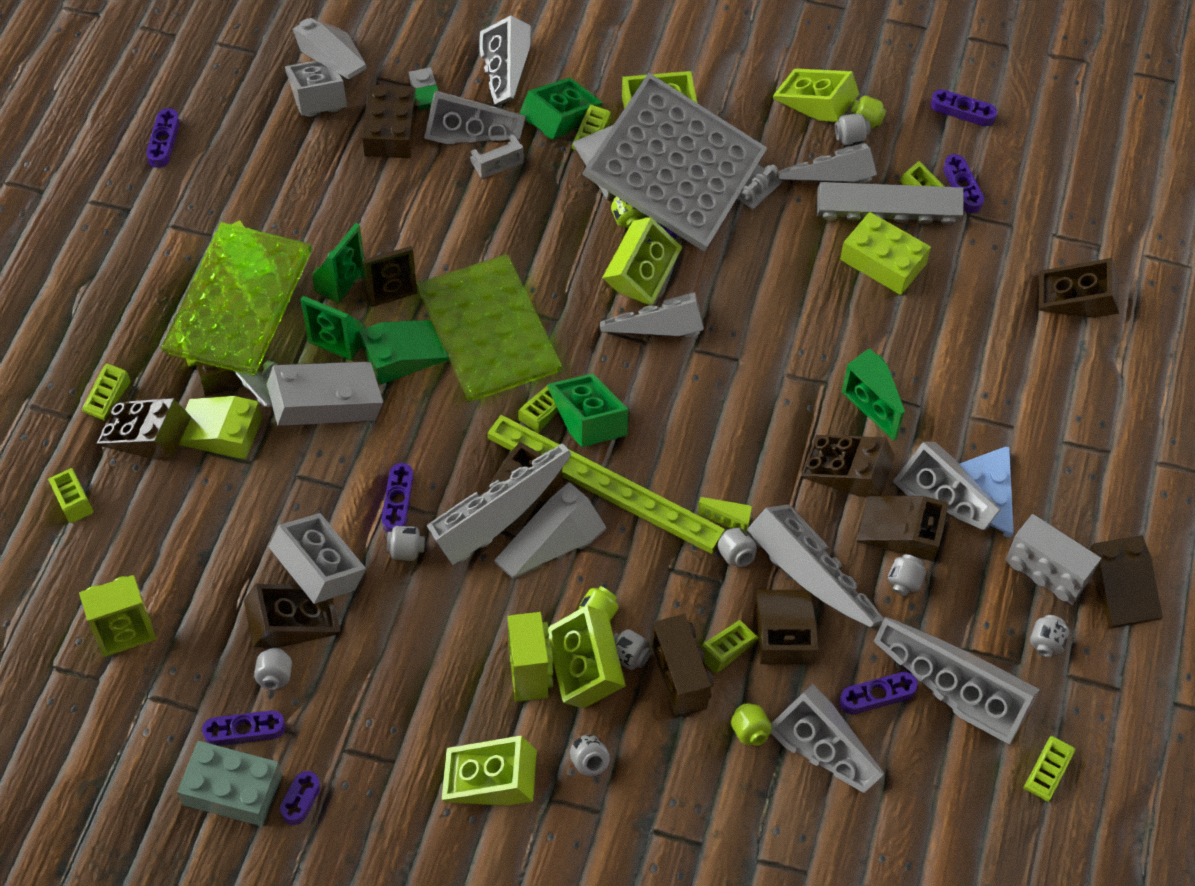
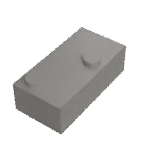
[267,362,383,426]

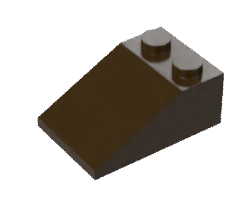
[360,246,418,307]
[1039,258,1119,318]
[1089,535,1163,628]
[244,584,341,648]

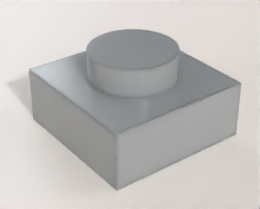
[409,67,436,88]

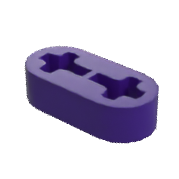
[280,771,320,825]

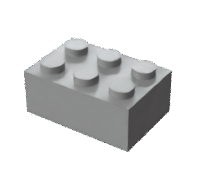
[269,513,366,604]
[1005,514,1101,605]

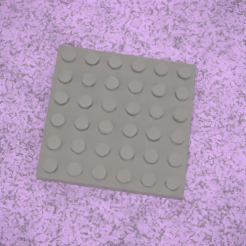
[582,73,767,251]

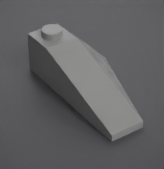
[480,16,530,106]
[293,18,367,79]
[424,91,526,144]
[777,143,877,183]
[600,292,704,337]
[893,442,1001,530]
[494,482,606,579]
[771,684,884,793]

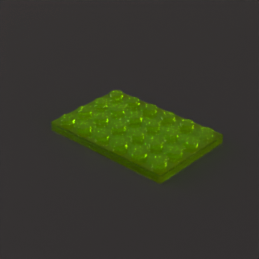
[160,222,313,376]
[417,254,562,402]

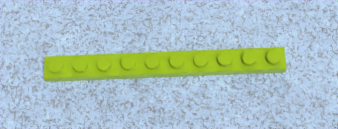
[487,415,725,554]

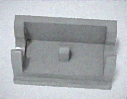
[470,135,524,179]

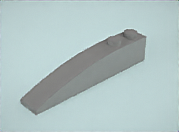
[426,443,571,565]
[747,504,884,627]
[874,617,1040,745]

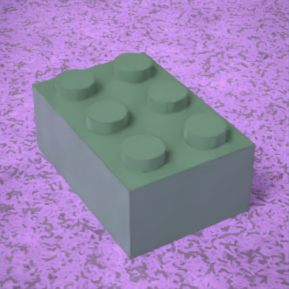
[177,741,282,827]

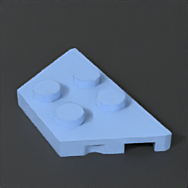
[960,447,1013,538]

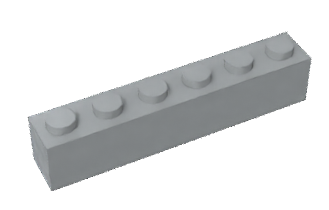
[817,182,963,224]

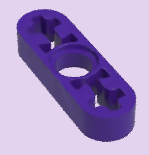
[931,89,997,126]
[146,108,180,168]
[943,154,984,214]
[382,463,414,533]
[840,672,918,714]
[202,710,285,746]

